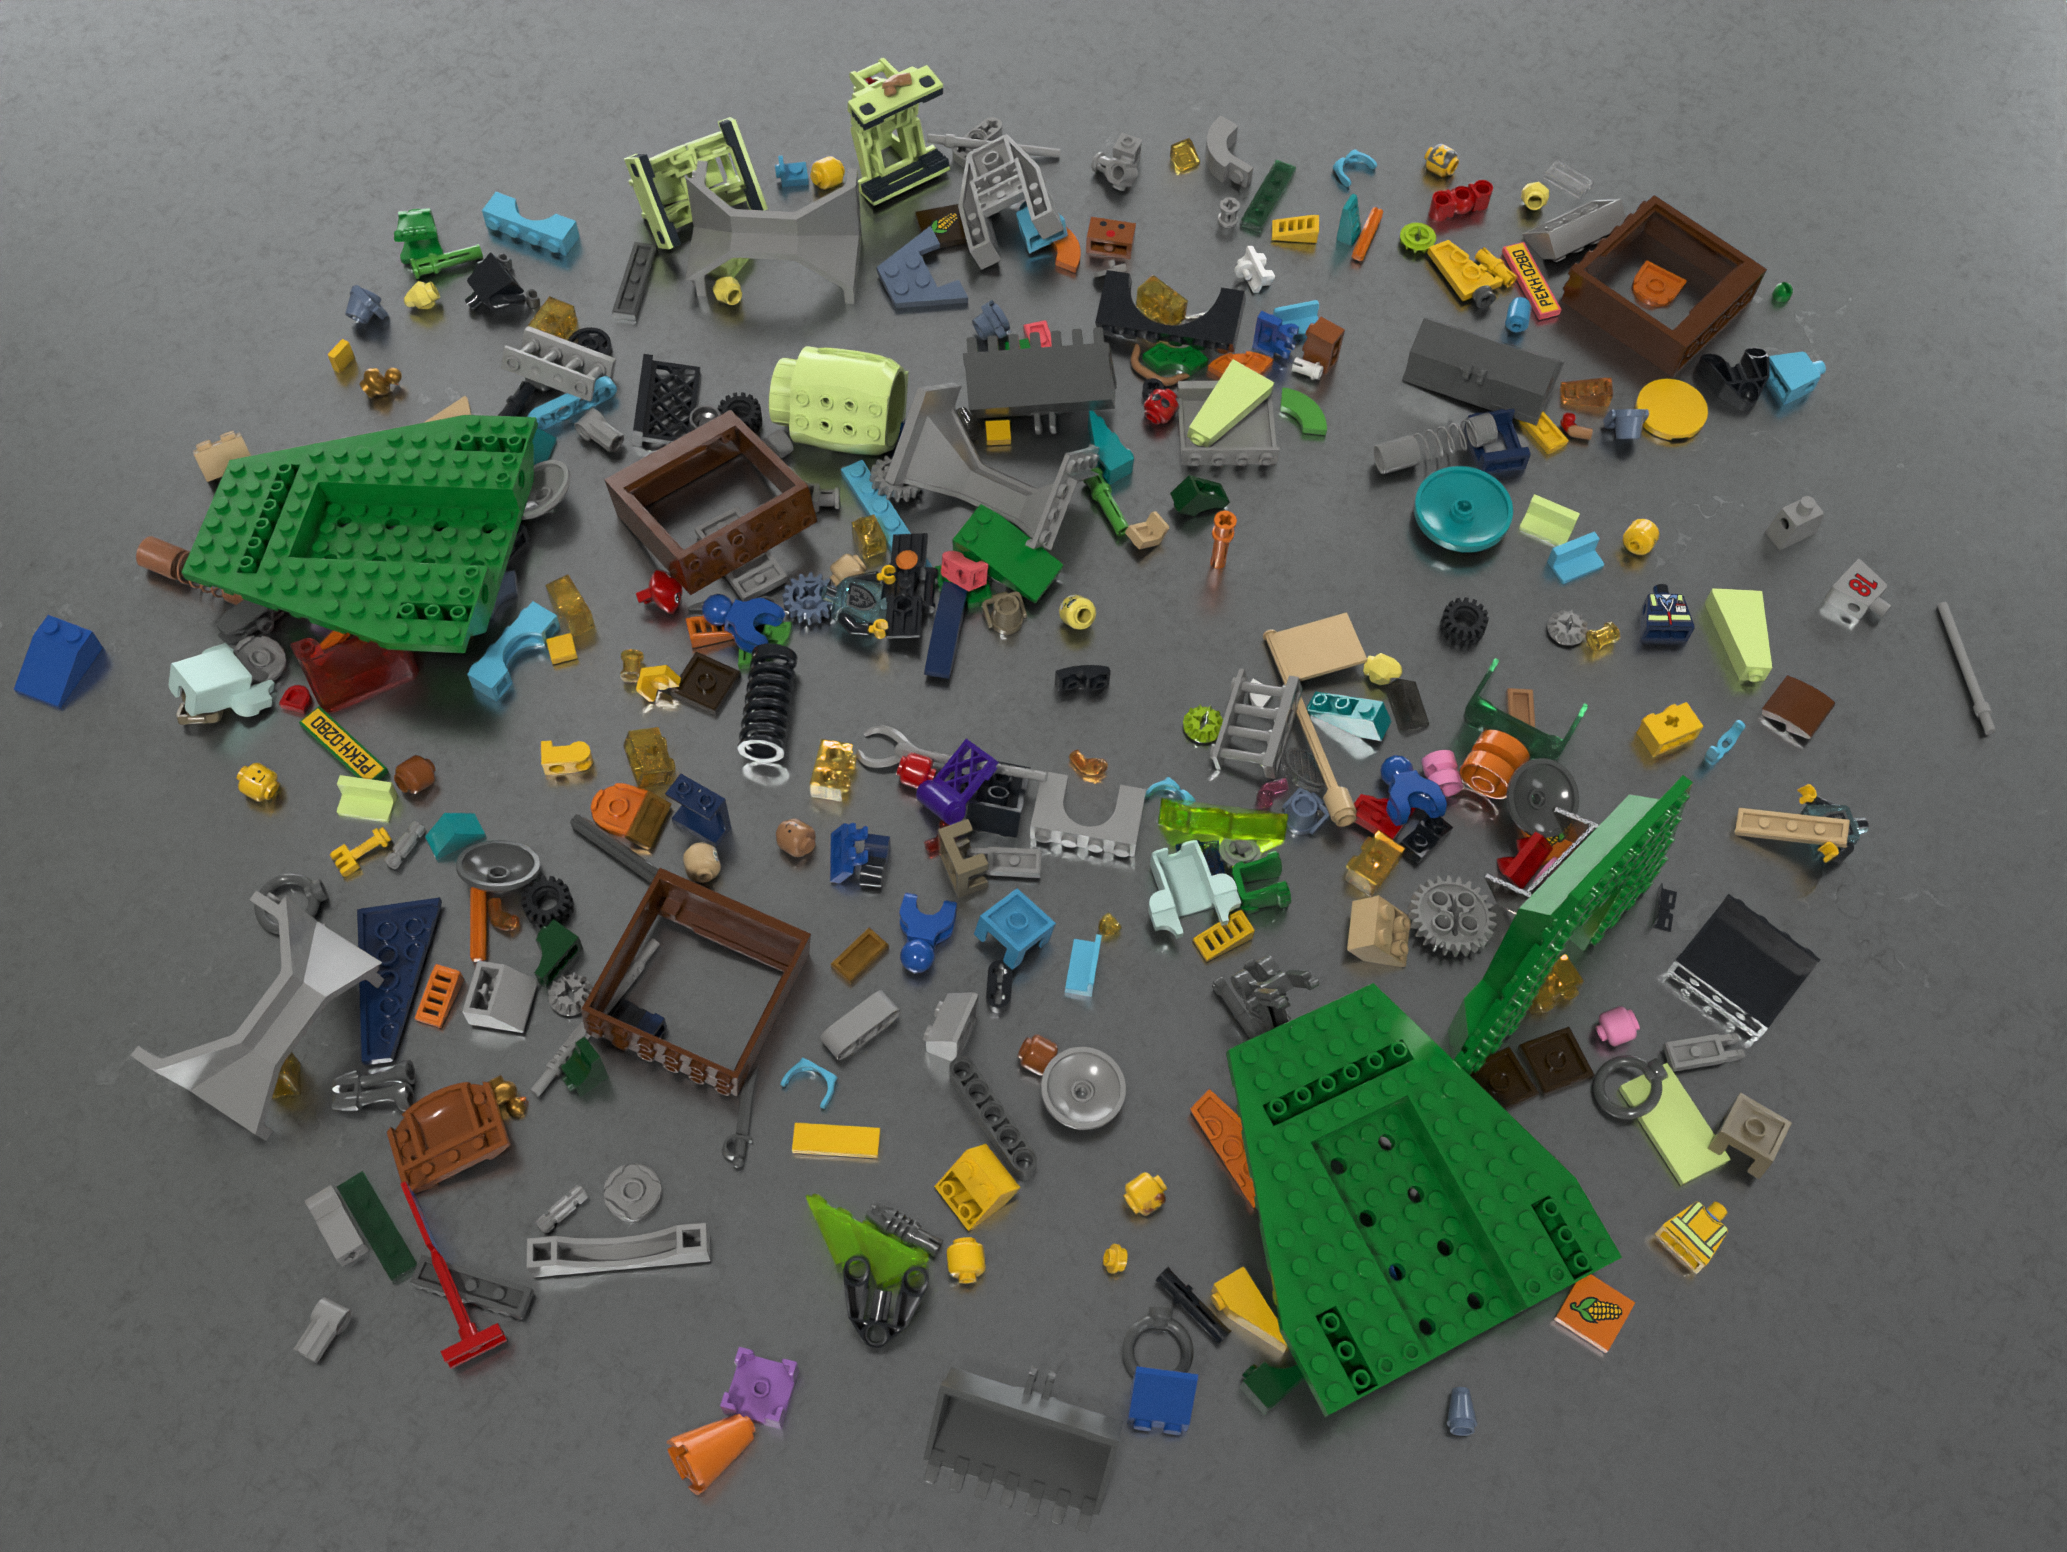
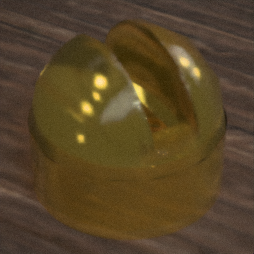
[1098,912,1122,936]

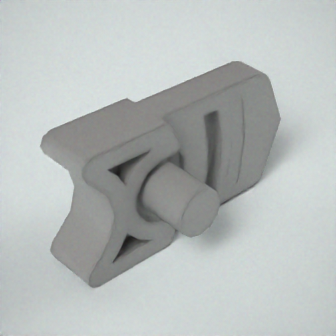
[1093,259,1127,277]

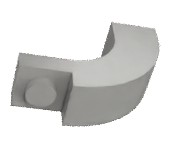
[1205,115,1253,188]

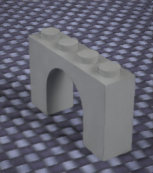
[1030,771,1146,857]

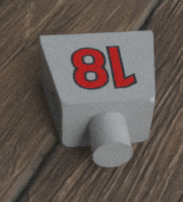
[1824,559,1891,619]

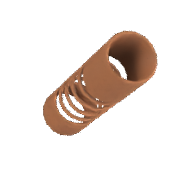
[136,536,244,605]

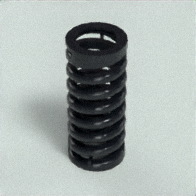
[737,643,798,762]

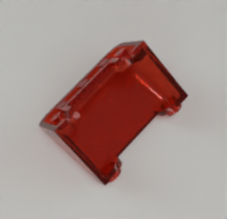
[290,636,419,713]

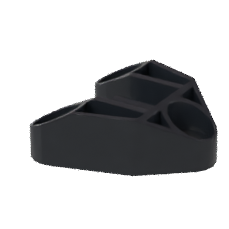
[1696,347,1770,411]
[843,1254,930,1348]

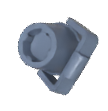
[345,285,389,324]
[972,300,1011,341]
[1603,409,1649,439]
[1282,787,1330,835]

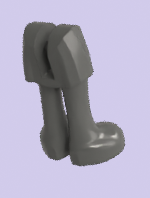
[332,1060,416,1112]

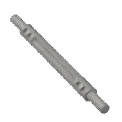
[530,938,660,1097]

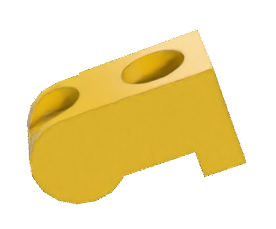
[541,740,593,775]

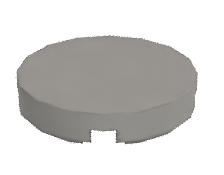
[233,636,286,684]
[604,1163,662,1222]

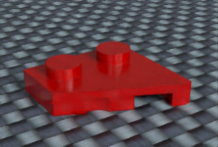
[1354,794,1416,844]

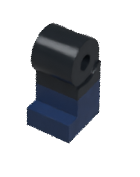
[859,834,891,888]
[611,1000,667,1038]

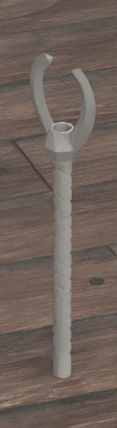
[856,725,1048,782]

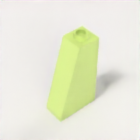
[1187,359,1274,447]
[1705,588,1772,682]

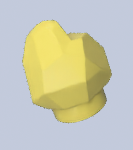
[1521,181,1549,210]
[712,276,742,305]
[404,281,440,309]
[1363,653,1402,685]

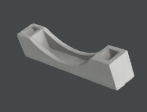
[527,1223,711,1277]

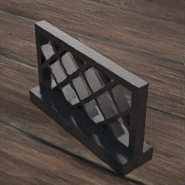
[632,354,700,446]

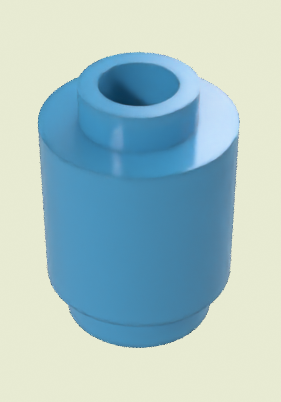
[1505,297,1532,332]

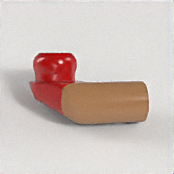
[1560,412,1593,440]

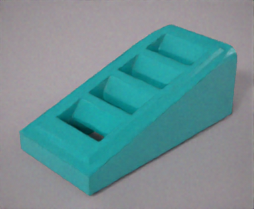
[1336,194,1361,246]

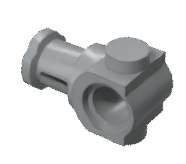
[1091,152,1138,191]

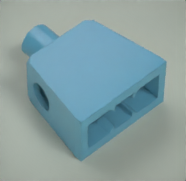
[1016,201,1068,253]
[1768,351,1826,405]

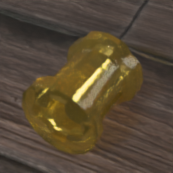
[1586,621,1620,652]
[620,649,644,683]

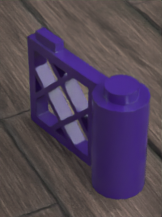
[916,739,999,825]

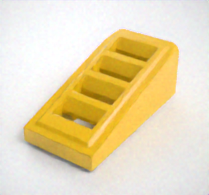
[1272,215,1319,243]
[1193,910,1255,962]

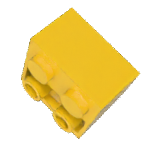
[934,1144,1021,1231]

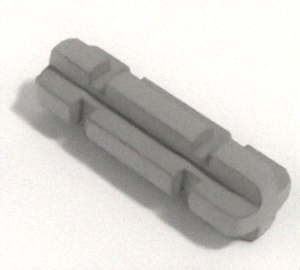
[384,821,426,869]
[535,1185,588,1234]

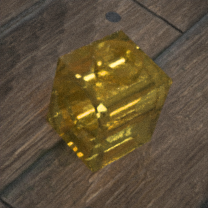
[851,514,886,559]

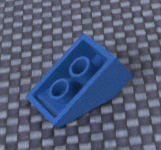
[14,615,103,709]
[1127,1366,1198,1435]

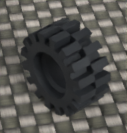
[717,392,762,433]
[1440,597,1489,646]
[521,876,574,928]

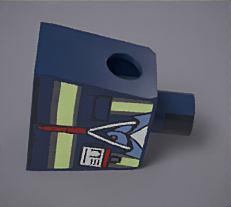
[1640,584,1695,641]

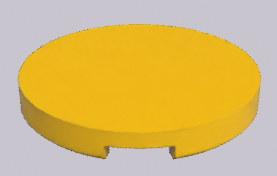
[1635,379,1708,440]

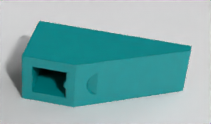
[1088,410,1134,485]
[1306,691,1392,741]

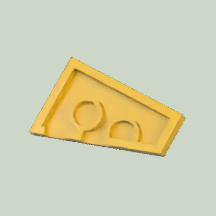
[1427,240,1503,301]

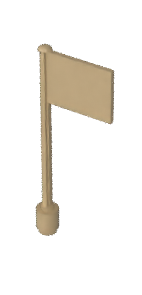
[1263,612,1367,827]

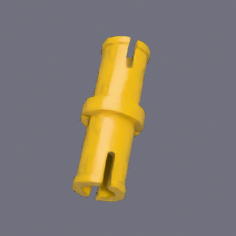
[1475,247,1517,287]

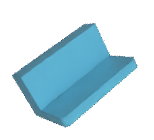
[1273,300,1319,341]
[1547,531,1604,584]
[1065,934,1102,997]

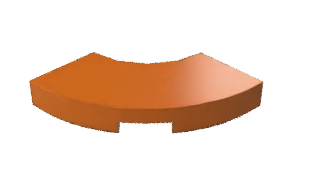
[1050,227,1081,273]
[1208,351,1273,378]

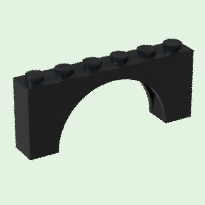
[1095,270,1246,354]

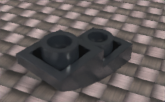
[1055,665,1111,692]
[1397,815,1453,864]

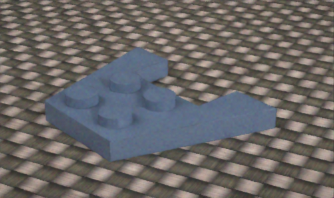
[877,226,968,308]

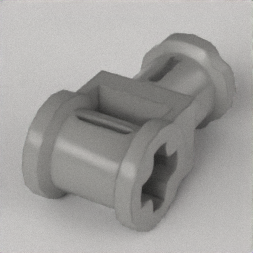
[804,481,840,512]

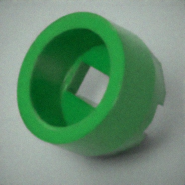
[1772,282,1793,303]

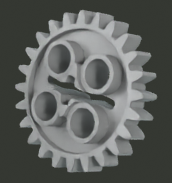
[1408,875,1497,957]

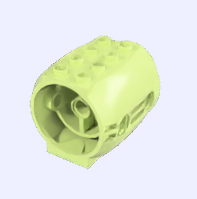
[769,346,909,455]

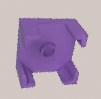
[720,1347,799,1430]

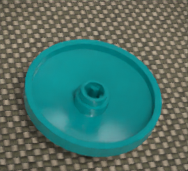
[1414,466,1513,552]

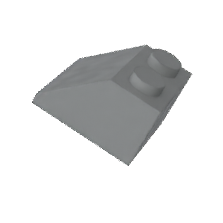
[923,992,979,1061]

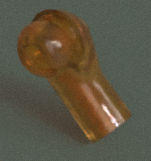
[1069,749,1108,775]
[487,898,519,931]

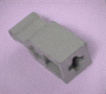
[305,1185,370,1267]

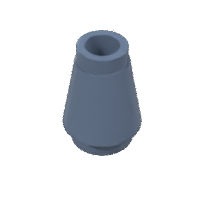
[1447,1387,1477,1436]

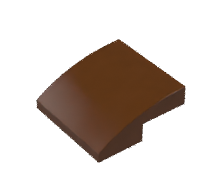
[1762,675,1835,739]

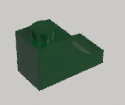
[1170,475,1230,516]
[534,919,583,989]
[560,1036,609,1097]
[1240,1361,1305,1415]

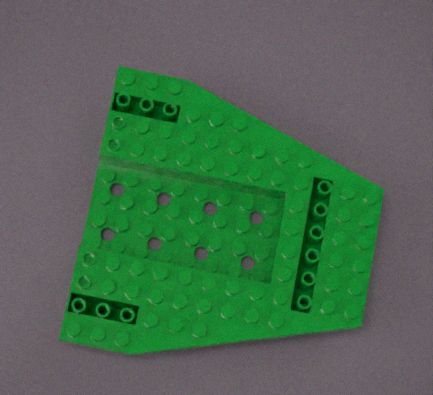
[182,415,538,653]
[1448,775,1693,1075]
[1226,983,1622,1417]

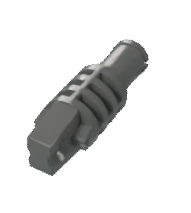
[865,1201,943,1257]

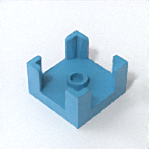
[974,888,1056,970]

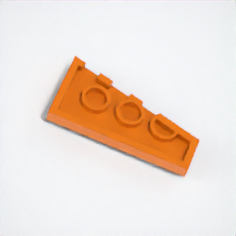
[1190,1089,1256,1210]

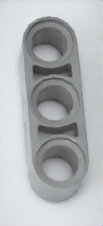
[820,990,901,1060]

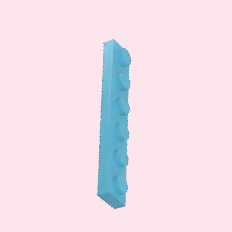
[841,460,932,567]

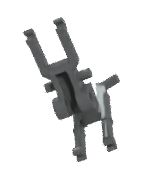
[1212,955,1319,1039]

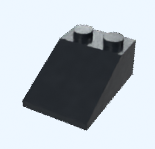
[966,760,1031,838]

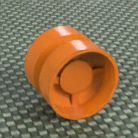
[1460,730,1530,799]

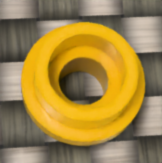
[1103,1244,1128,1274]

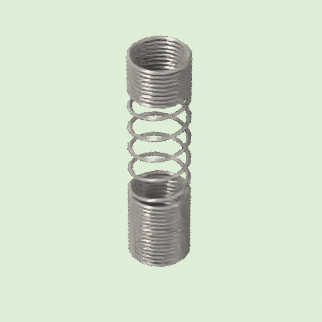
[1374,413,1498,475]

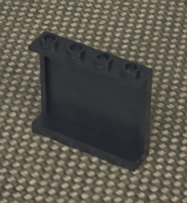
[1668,894,1821,1038]

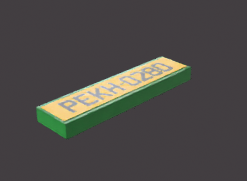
[299,706,389,781]

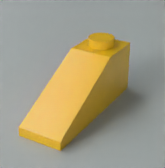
[1211,1266,1289,1353]

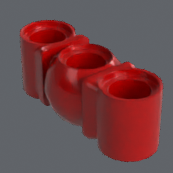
[1428,180,1493,221]

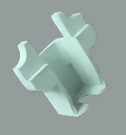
[168,643,275,717]
[1148,840,1241,939]

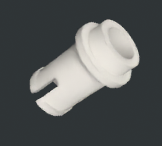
[1292,357,1324,380]

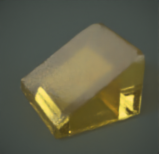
[1170,138,1200,171]

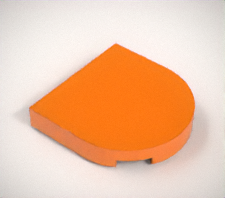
[1632,260,1687,307]
[591,783,653,838]

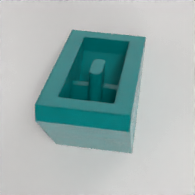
[425,813,486,860]

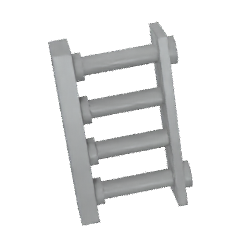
[501,326,616,402]
[1210,668,1302,779]

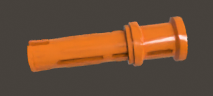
[1210,511,1237,569]

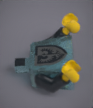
[821,565,896,639]
[1797,784,1869,863]

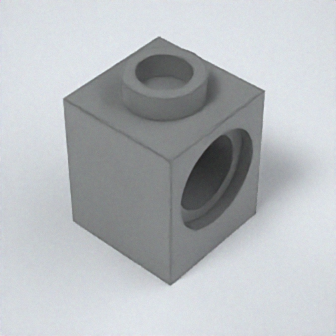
[1112,133,1142,164]

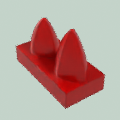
[1497,832,1553,890]

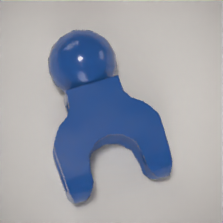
[702,594,785,654]
[1380,755,1447,826]
[899,893,957,973]

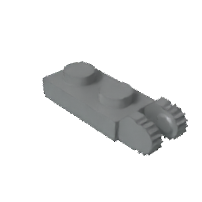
[966,847,1041,878]
[1663,1033,1745,1072]

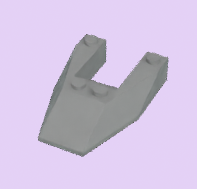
[958,134,1064,270]

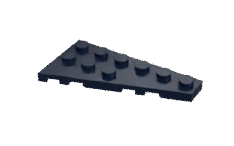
[357,897,442,1066]

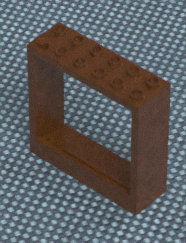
[1561,195,1767,377]
[604,410,818,595]
[581,868,811,1097]

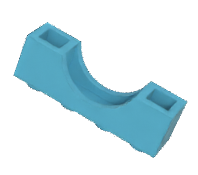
[482,192,580,256]
[467,601,561,702]

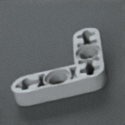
[952,117,1002,168]

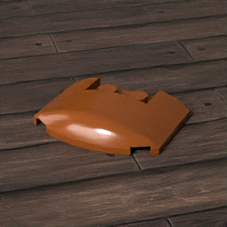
[387,1082,510,1194]

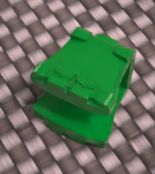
[394,208,443,264]
[1232,851,1291,914]

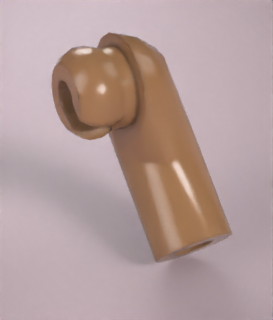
[882,72,912,97]

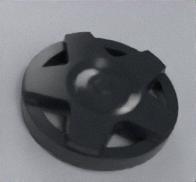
[568,327,612,356]

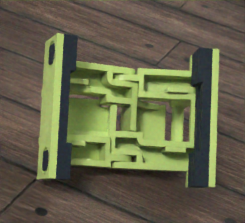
[848,58,950,206]
[624,117,768,249]

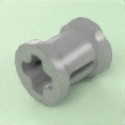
[1218,197,1240,228]

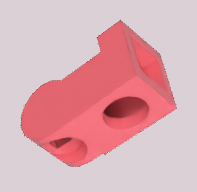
[941,551,988,591]

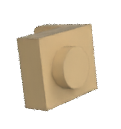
[1125,511,1169,550]

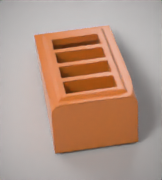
[685,616,734,648]
[415,964,465,1028]

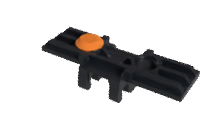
[880,533,938,638]

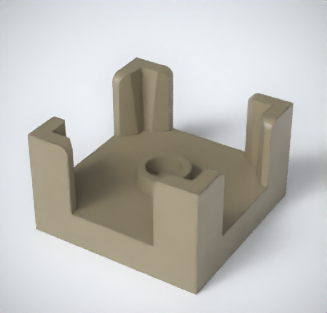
[938,819,989,898]
[1708,1092,1792,1179]

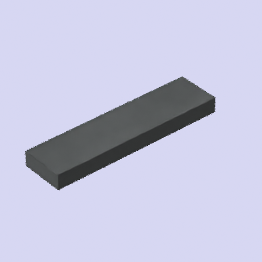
[612,242,658,321]

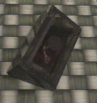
[1386,678,1430,731]

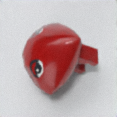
[636,569,683,614]

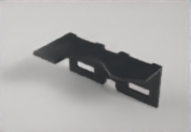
[1652,883,1677,932]

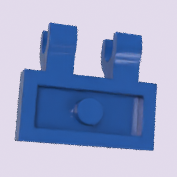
[1252,311,1299,359]
[830,823,868,884]

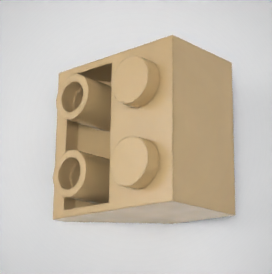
[193,430,251,482]
[1347,895,1411,967]

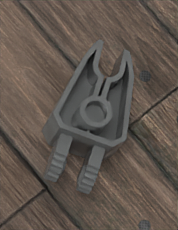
[217,600,285,645]

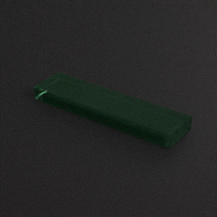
[1240,160,1296,233]
[337,1171,418,1283]

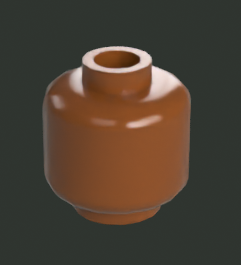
[394,755,436,795]
[1017,1034,1058,1076]

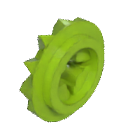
[1399,223,1436,253]
[1183,704,1223,743]

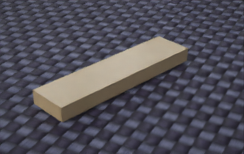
[1735,808,1850,848]

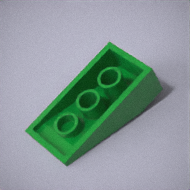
[952,504,1064,603]

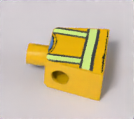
[1655,1201,1728,1274]

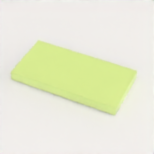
[1618,1063,1731,1186]

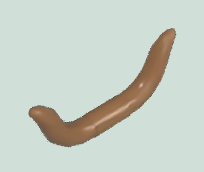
[1130,343,1190,386]

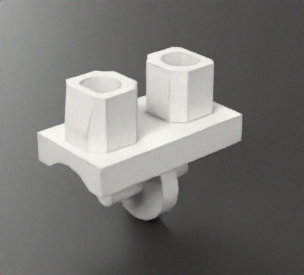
[1234,246,1275,293]

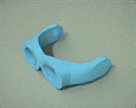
[1332,149,1377,187]
[1705,720,1746,765]
[1145,777,1196,827]
[780,1057,838,1109]

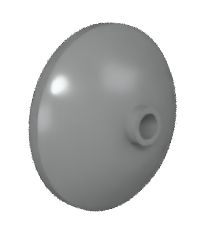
[522,460,571,520]
[1041,1047,1126,1130]

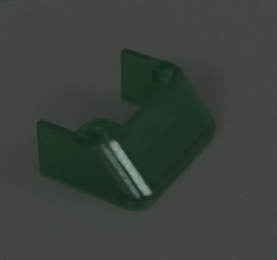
[1463,658,1589,762]

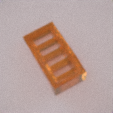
[1560,378,1613,407]

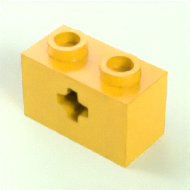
[1636,702,1704,757]

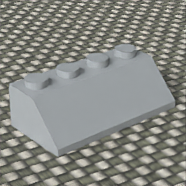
[1522,199,1626,262]

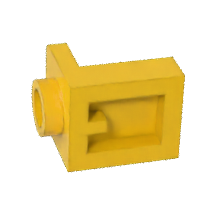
[636,665,681,702]

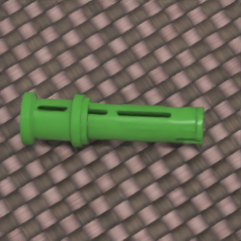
[410,244,483,279]
[1083,467,1129,537]

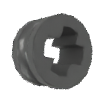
[1472,285,1496,308]

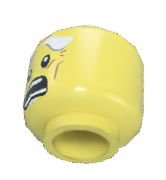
[1059,594,1096,630]

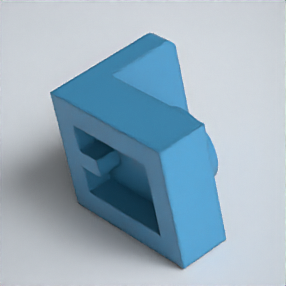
[775,155,809,187]

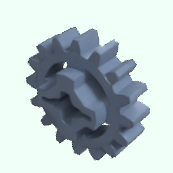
[782,572,838,625]

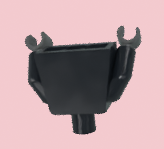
[465,252,540,311]

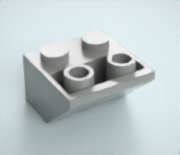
[462,961,538,1033]

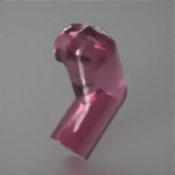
[1256,778,1288,808]

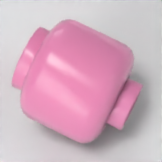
[1595,1006,1640,1047]

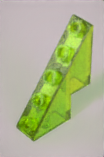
[1158,798,1288,840]
[805,1193,929,1289]

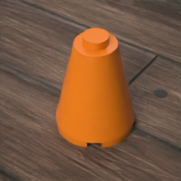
[667,1414,756,1495]

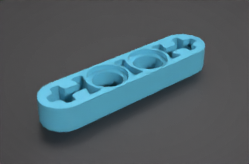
[528,376,617,430]

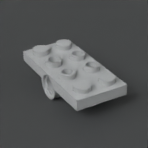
[694,506,788,602]

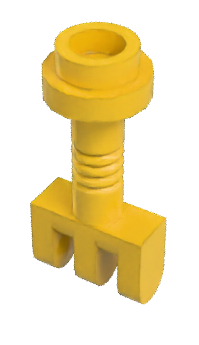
[330,827,392,877]

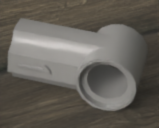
[574,408,625,452]
[293,1297,352,1363]

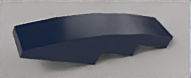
[924,581,968,679]

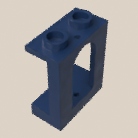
[1464,409,1531,474]
[665,774,732,848]

